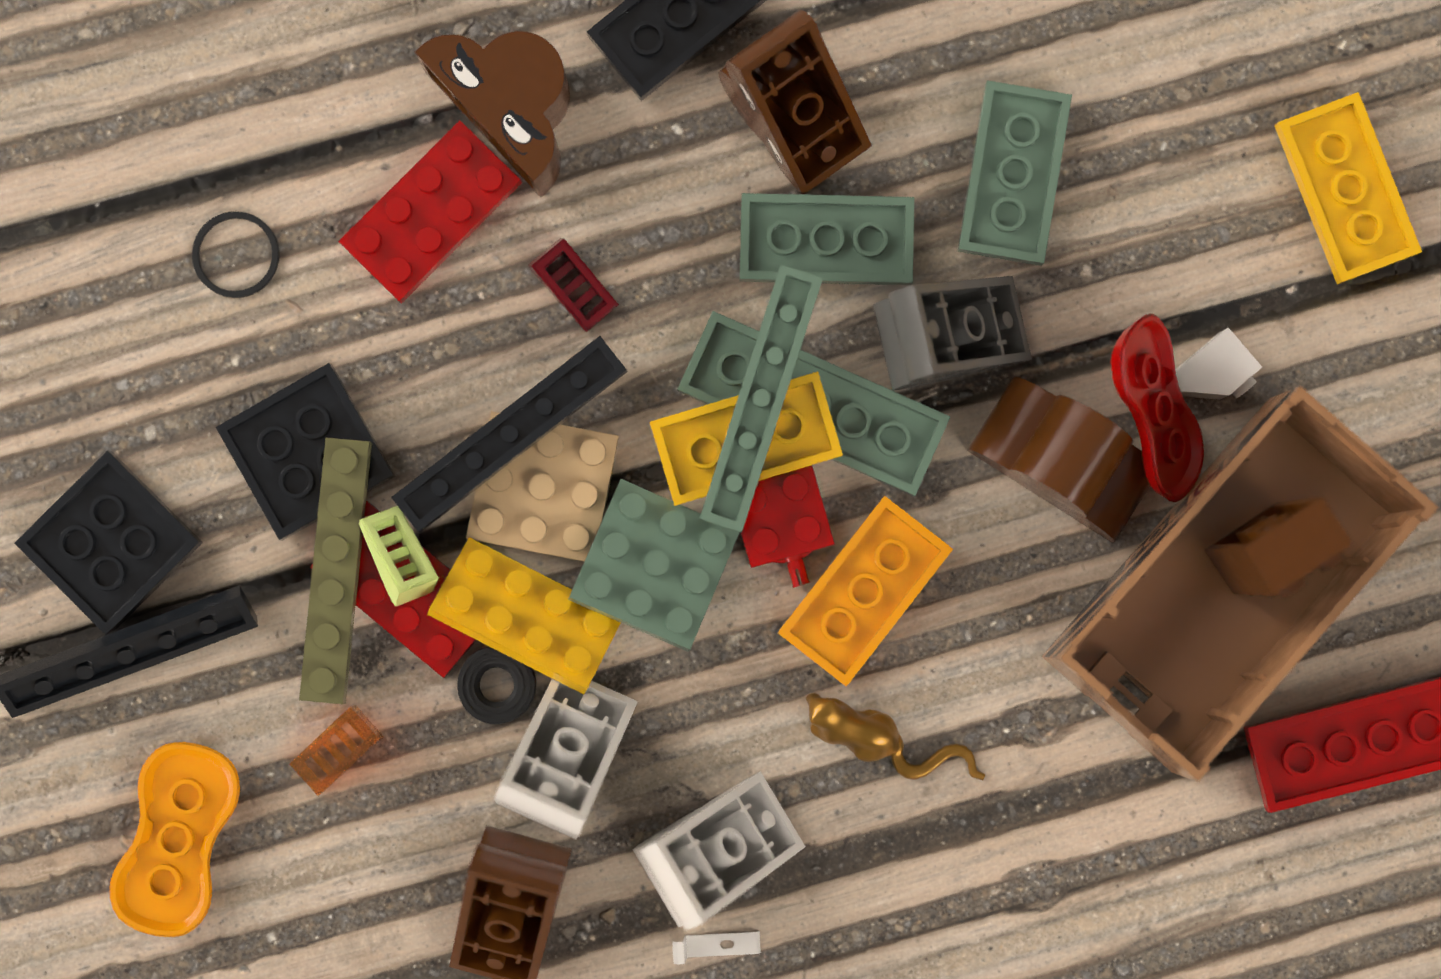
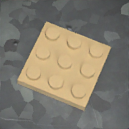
[466,411,619,562]

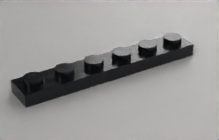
[391,336,628,533]
[0,585,258,718]

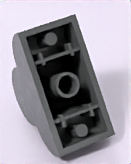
[873,276,1032,391]

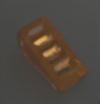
[289,705,384,796]

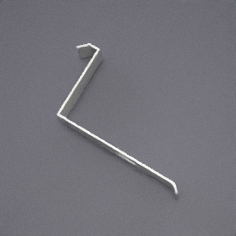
[672,931,761,964]

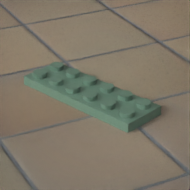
[677,311,950,497]

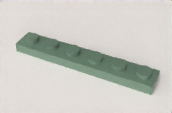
[700,264,823,532]

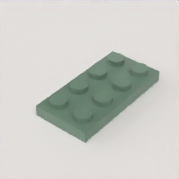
[957,80,1072,266]
[740,193,914,285]

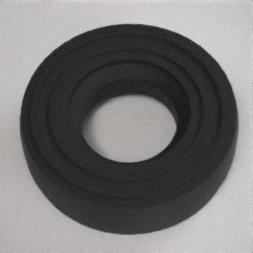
[457,647,536,724]

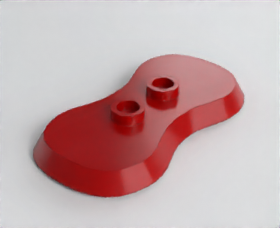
[1111,313,1204,503]

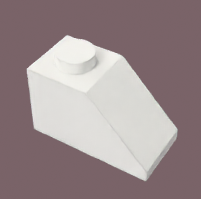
[1176,328,1262,400]

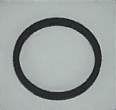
[192,211,279,298]

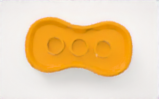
[110,742,240,937]

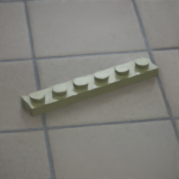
[299,438,372,704]

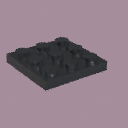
[216,363,395,541]
[14,450,203,635]

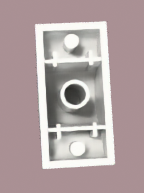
[494,679,638,839]
[633,771,805,930]

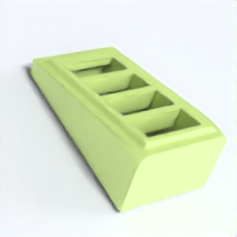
[359,506,439,606]

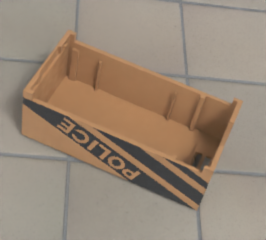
[1041,386,1439,782]

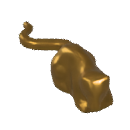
[806,693,985,781]

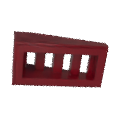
[528,238,619,332]

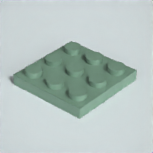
[568,479,740,652]

